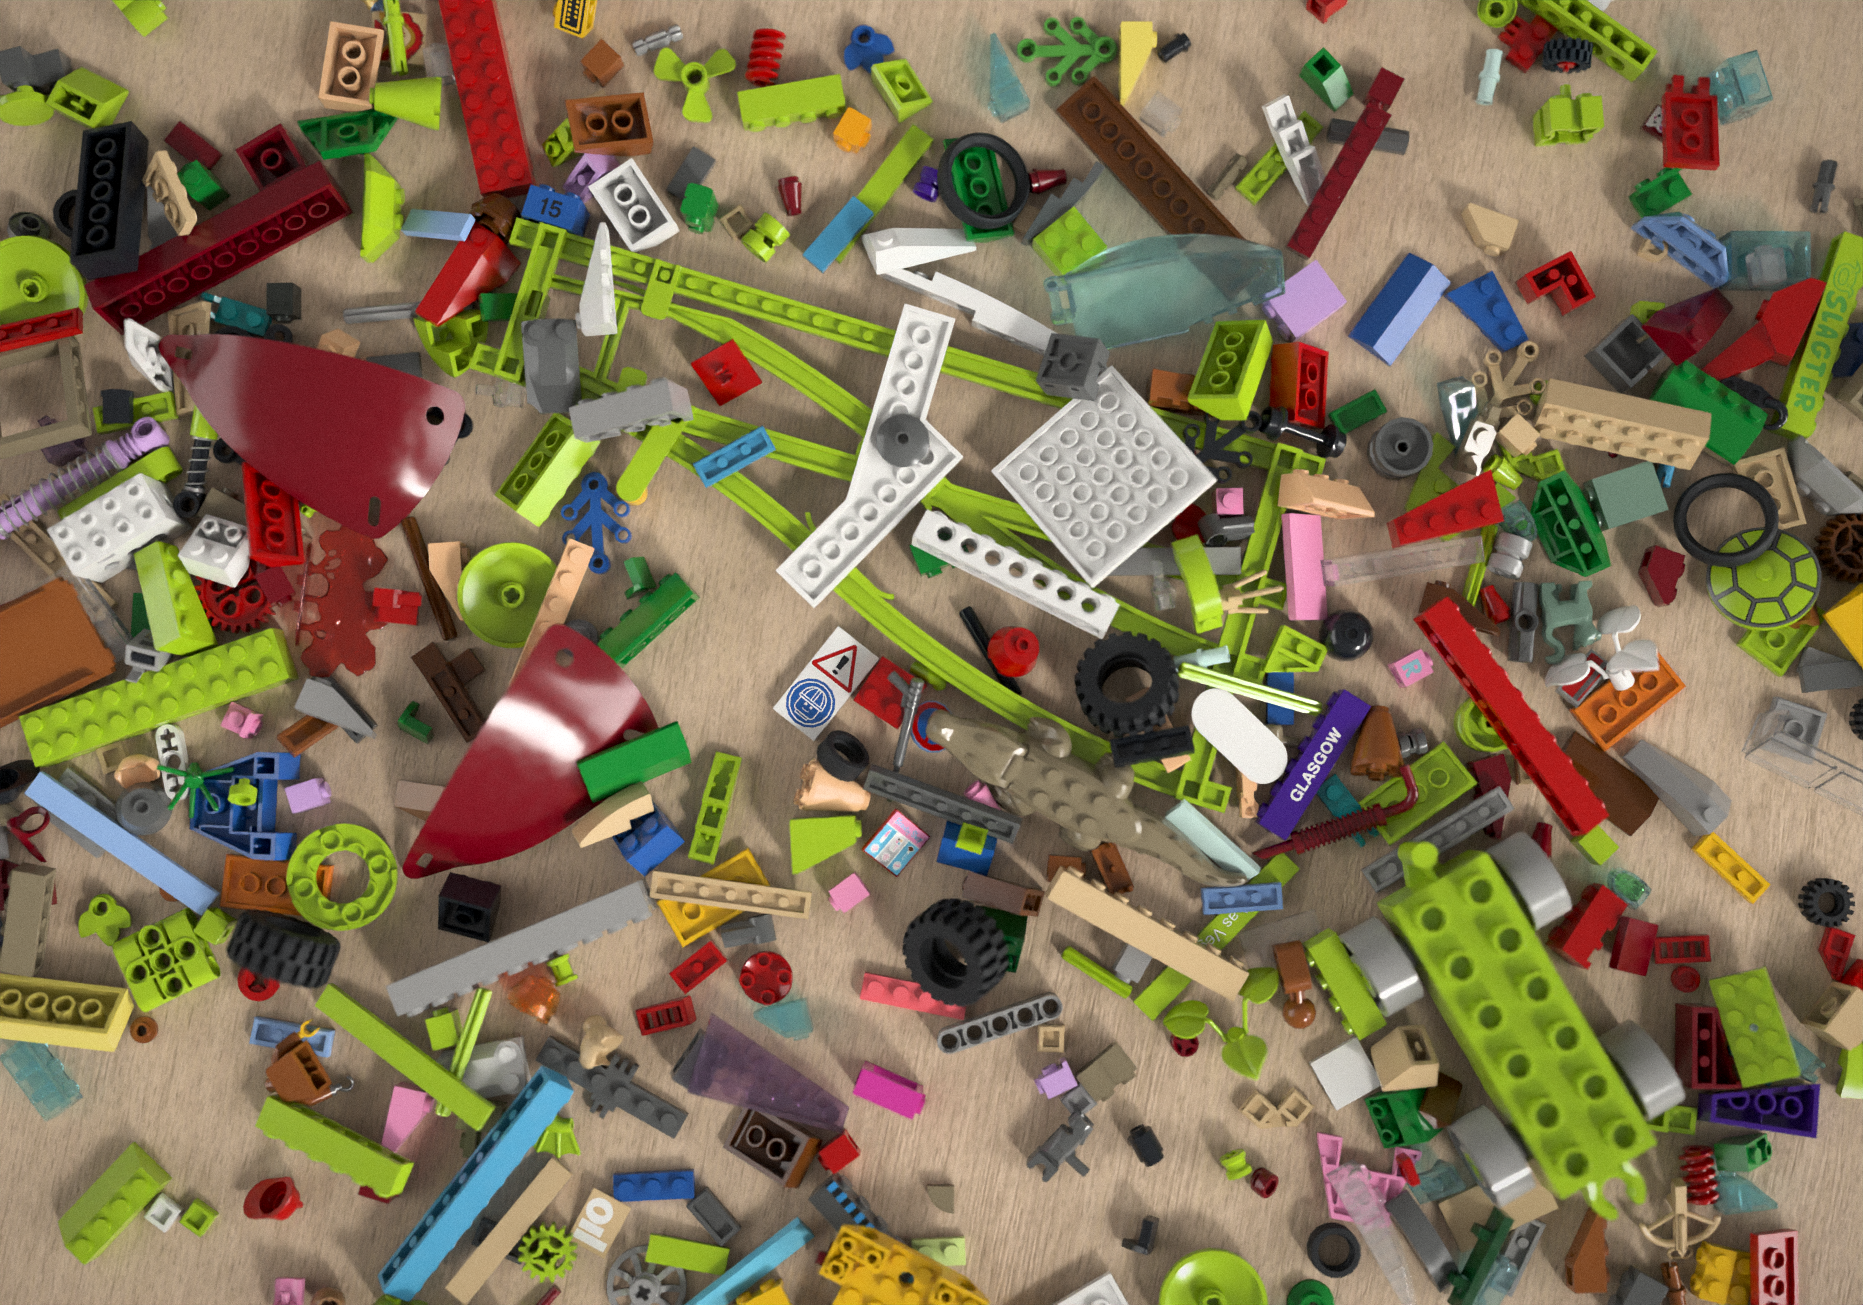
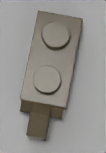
[1452,402,1502,476]

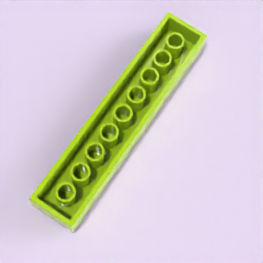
[19,628,299,767]

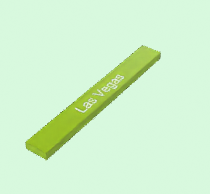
[1133,853,1300,1021]

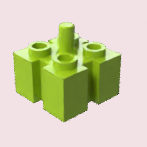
[1533,84,1604,146]

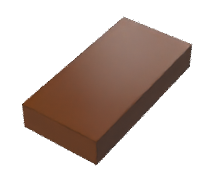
[277,715,338,758]

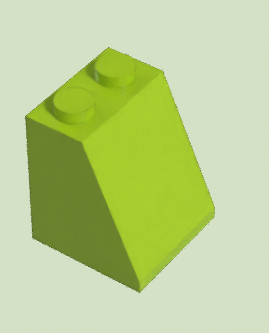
[790,815,862,874]

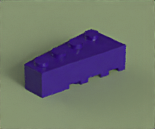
[1697,1083,1820,1138]

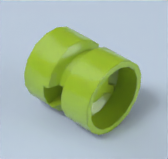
[741,212,790,263]

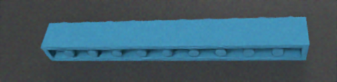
[378,1065,574,1302]

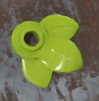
[78,894,131,947]

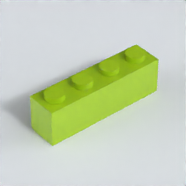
[737,74,846,132]
[1302,928,1387,1041]

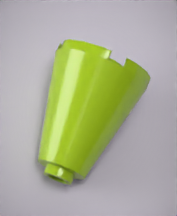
[369,76,442,131]

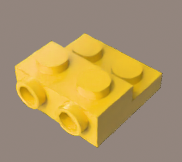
[1690,1240,1750,1305]

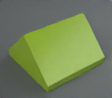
[871,59,933,123]

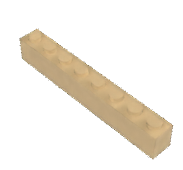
[1045,865,1249,1001]

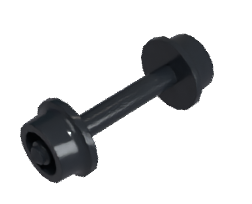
[1258,406,1347,458]

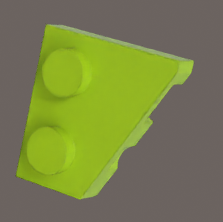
[1261,625,1327,673]

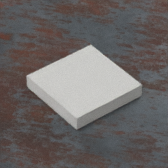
[1309,1036,1381,1110]

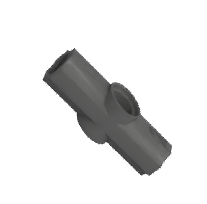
[1327,118,1410,155]
[1507,582,1539,663]

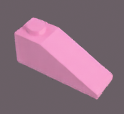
[381,1082,434,1153]

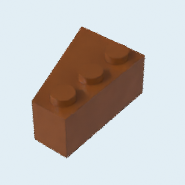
[1145,369,1214,417]

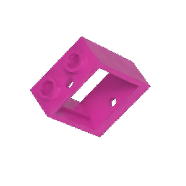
[852,1060,926,1120]

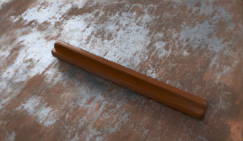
[401,516,458,641]

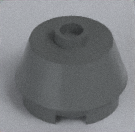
[115,782,172,835]

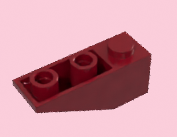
[1466,753,1512,839]

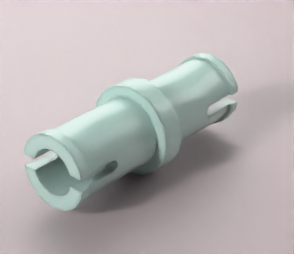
[1476,49,1503,105]
[1173,645,1230,673]

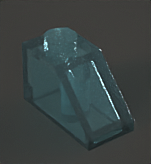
[753,997,814,1041]
[1713,1171,1778,1215]

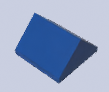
[936,820,997,875]

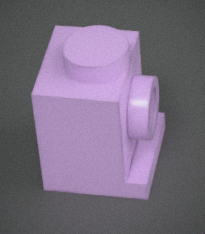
[1034,1057,1078,1099]

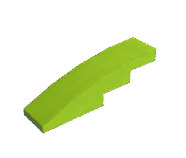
[688,751,742,865]

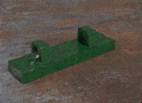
[1446,1206,1515,1305]

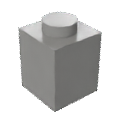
[1112,943,1152,984]

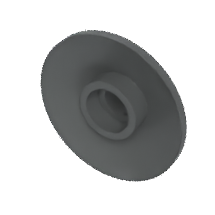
[876,414,929,467]

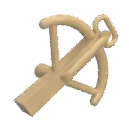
[1639,1178,1721,1260]

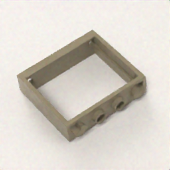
[0,336,92,460]

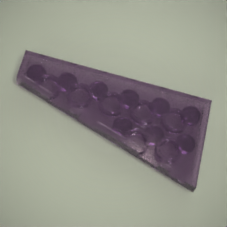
[687,1012,849,1133]

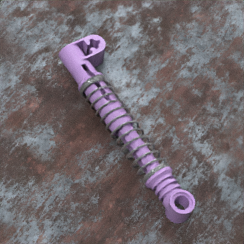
[0,417,170,540]

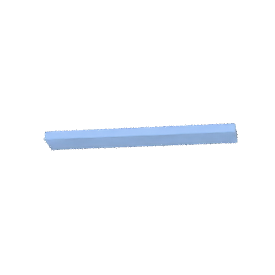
[24,771,220,916]

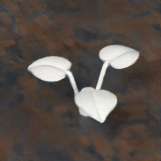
[1545,605,1659,691]

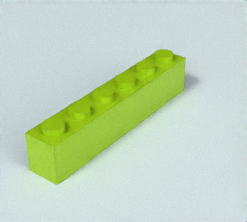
[255,1095,415,1197]

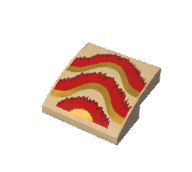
[371,11,427,69]

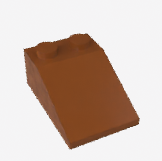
[565,92,654,157]

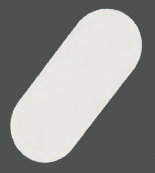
[1192,688,1287,784]

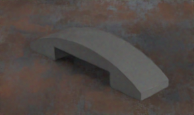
[1384,1189,1460,1293]

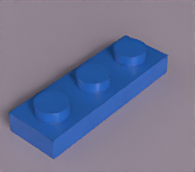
[613,1169,695,1202]

